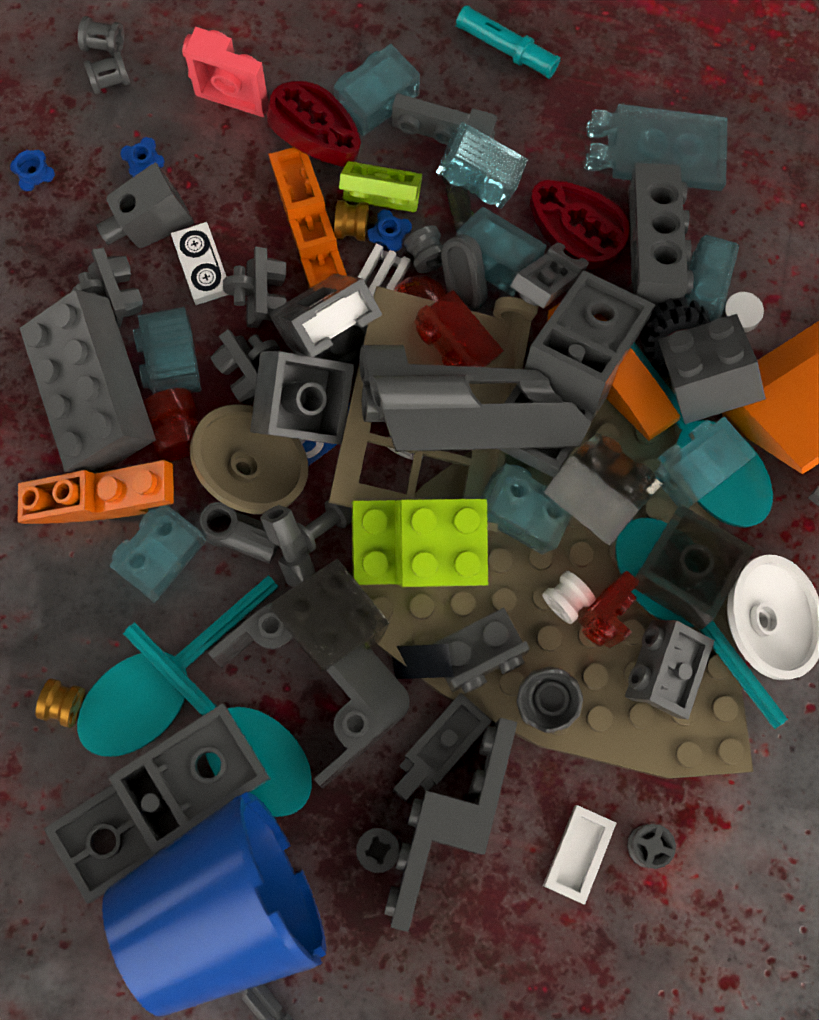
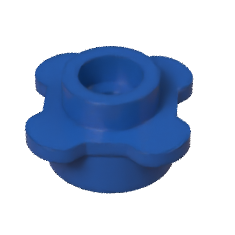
[120,137,165,177]
[10,150,55,191]
[367,210,412,252]

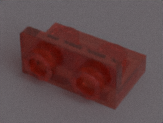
[414,290,504,367]
[578,570,640,648]

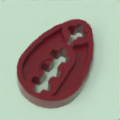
[267,81,361,167]
[529,180,629,270]

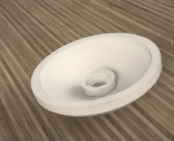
[727,555,819,680]

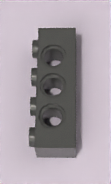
[628,162,694,309]

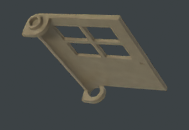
[328,286,538,537]

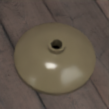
[190,405,308,514]

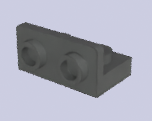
[433,608,530,694]
[625,620,715,720]

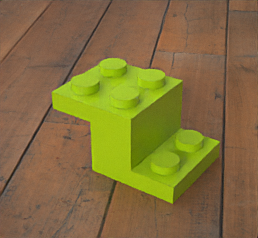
[352,499,488,587]

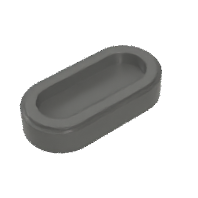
[441,234,488,312]

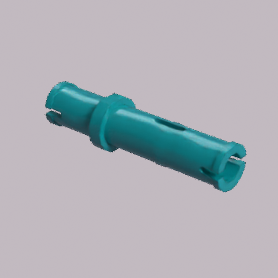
[456,5,561,79]

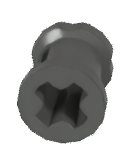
[78,16,124,56]
[83,51,131,95]

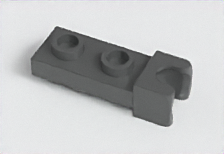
[392,93,498,159]
[511,243,589,309]

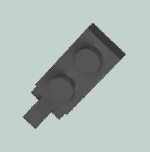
[392,693,492,802]

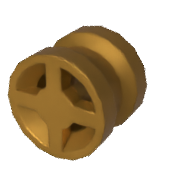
[334,200,369,241]
[36,678,85,728]

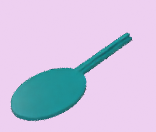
[631,342,773,528]
[615,518,788,729]
[77,575,279,757]
[123,622,312,817]

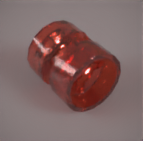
[143,388,199,461]

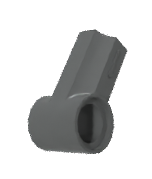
[200,502,279,564]

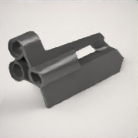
[359,345,591,452]

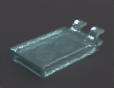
[585,104,727,191]

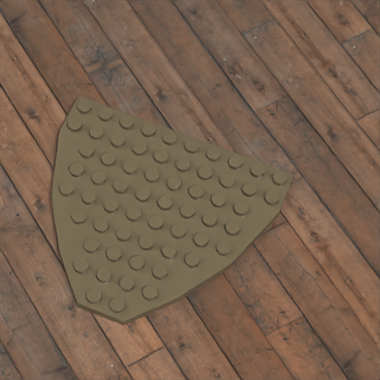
[358,376,754,779]

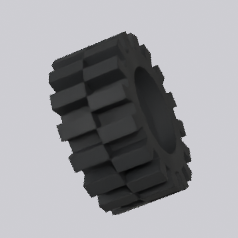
[640,298,711,374]

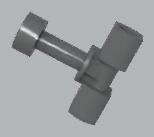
[260,500,352,590]

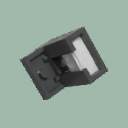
[268,274,383,363]

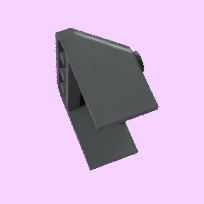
[208,588,410,789]

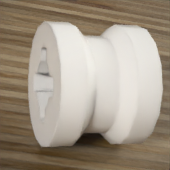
[542,571,596,624]

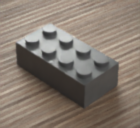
[20,289,156,474]

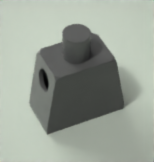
[96,162,195,248]

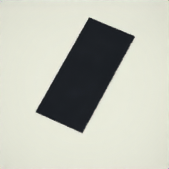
[392,644,454,679]

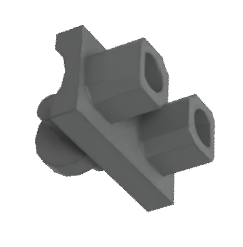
[223,247,286,328]
[72,248,143,328]
[210,329,280,404]

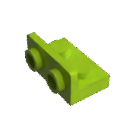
[339,161,423,212]

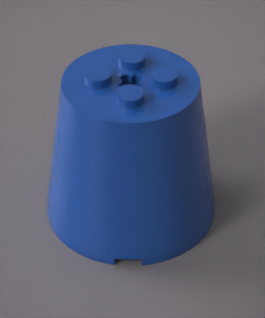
[102,792,326,1017]

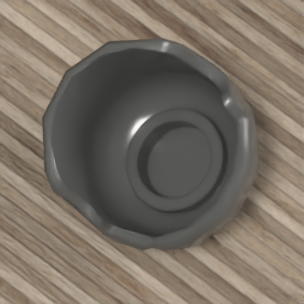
[516,667,583,733]

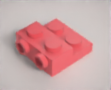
[182,27,269,118]

